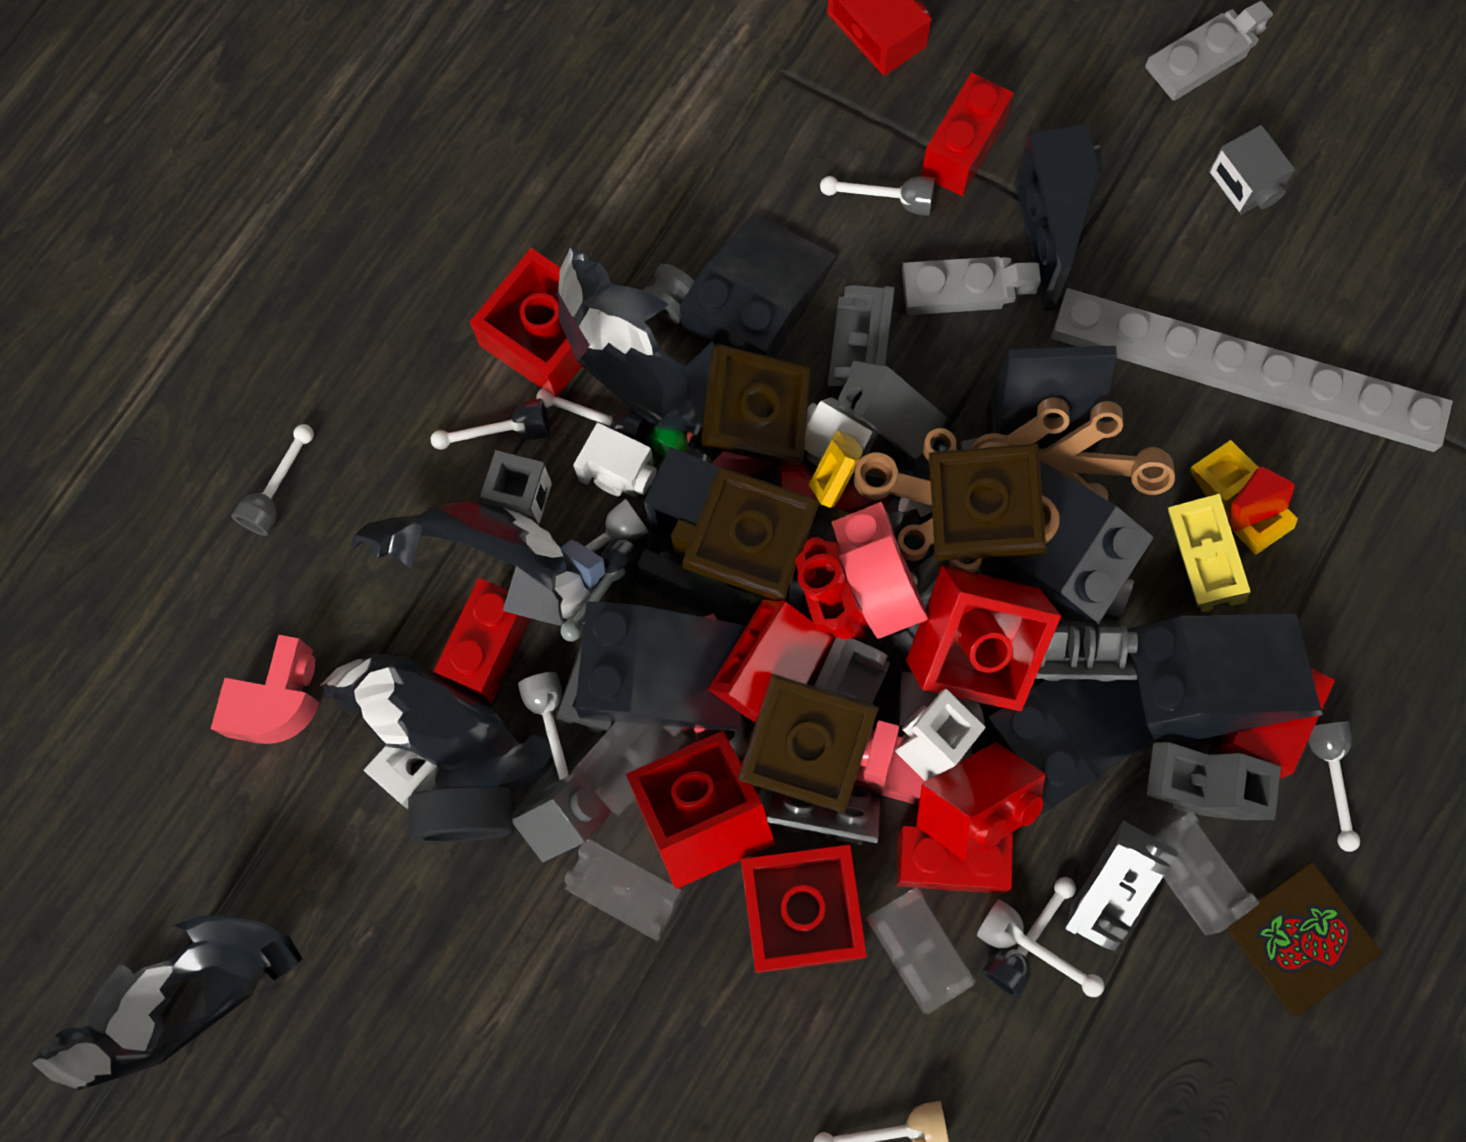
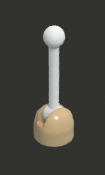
[813,1101,949,1142]

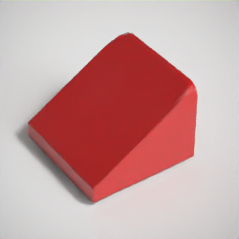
[1228,466,1295,532]

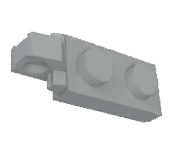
[1145,0,1273,101]
[902,257,1041,315]

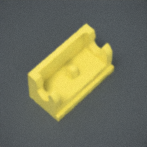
[1168,494,1250,612]

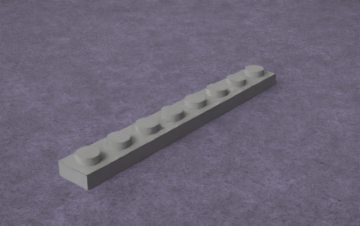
[1051,288,1453,452]

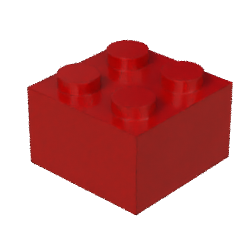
[470,248,601,397]
[906,565,1061,712]
[625,731,775,890]
[741,845,867,973]

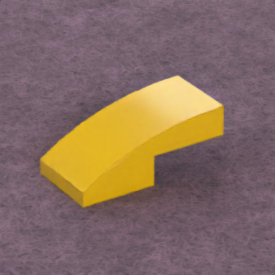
[809,430,862,508]
[1190,440,1298,555]

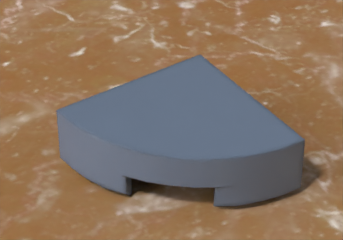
[560,540,605,590]

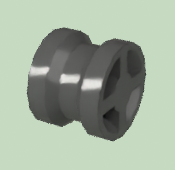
[642,264,695,325]

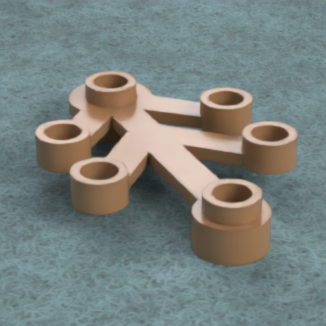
[970,397,1175,501]
[854,428,1059,573]

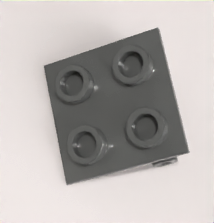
[1035,614,1138,682]
[767,786,880,845]

